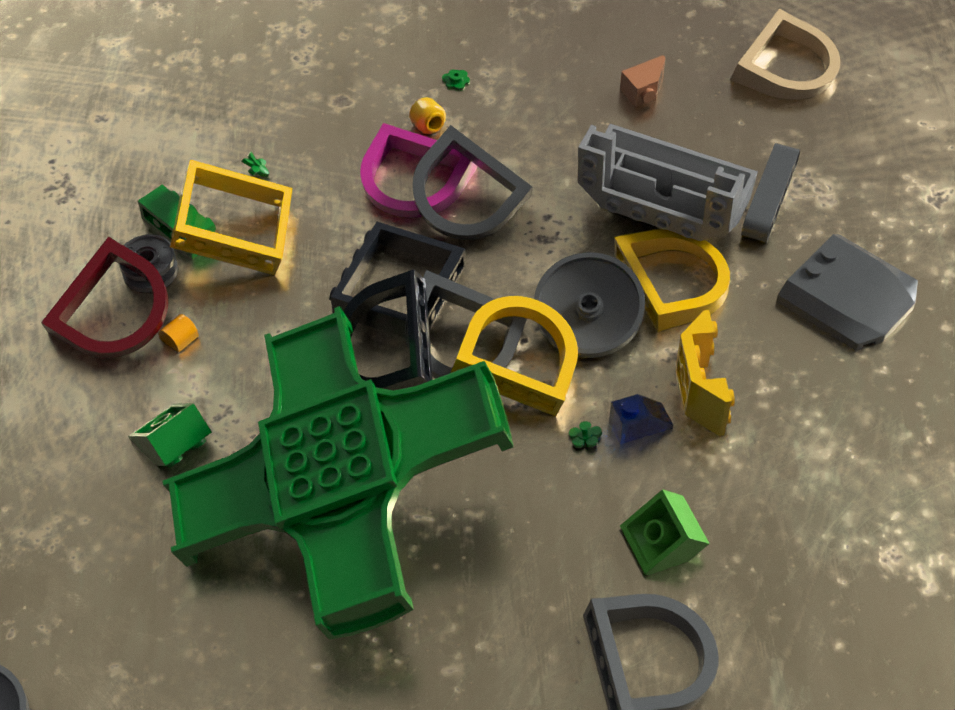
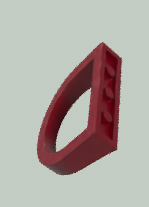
[41,236,168,359]

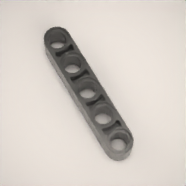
[741,143,800,243]

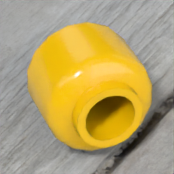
[409,97,446,135]

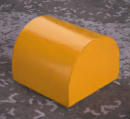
[158,314,199,353]

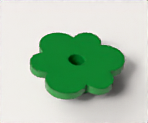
[442,69,470,90]

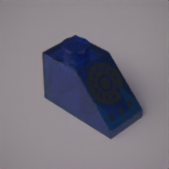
[609,394,674,444]

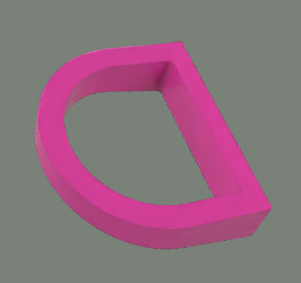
[360,123,478,218]

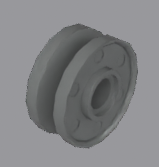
[119,234,179,293]

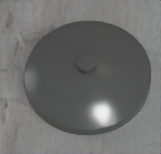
[534,252,645,358]

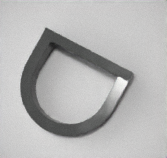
[413,125,533,240]
[405,270,527,379]
[583,594,719,710]

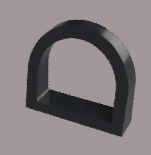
[343,269,432,390]

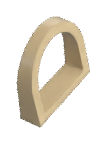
[730,8,840,100]

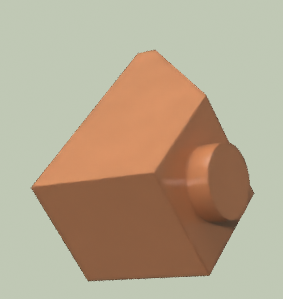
[620,55,665,107]

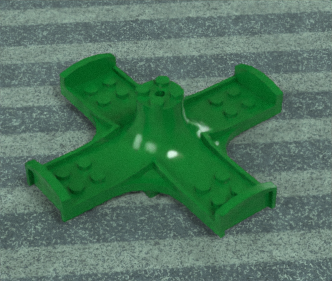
[163,306,514,640]

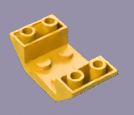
[675,310,735,436]

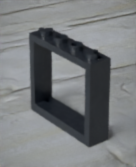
[329,221,465,338]

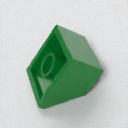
[128,403,212,467]

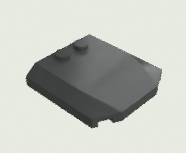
[776,234,918,351]

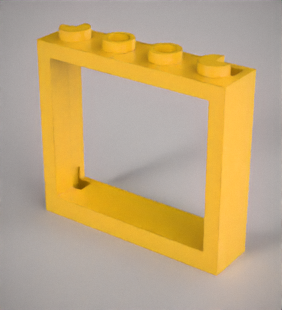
[170,160,292,275]

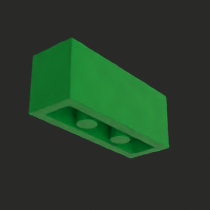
[138,184,216,259]

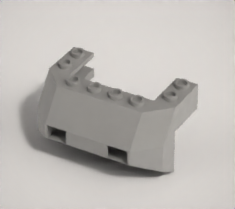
[577,124,758,241]

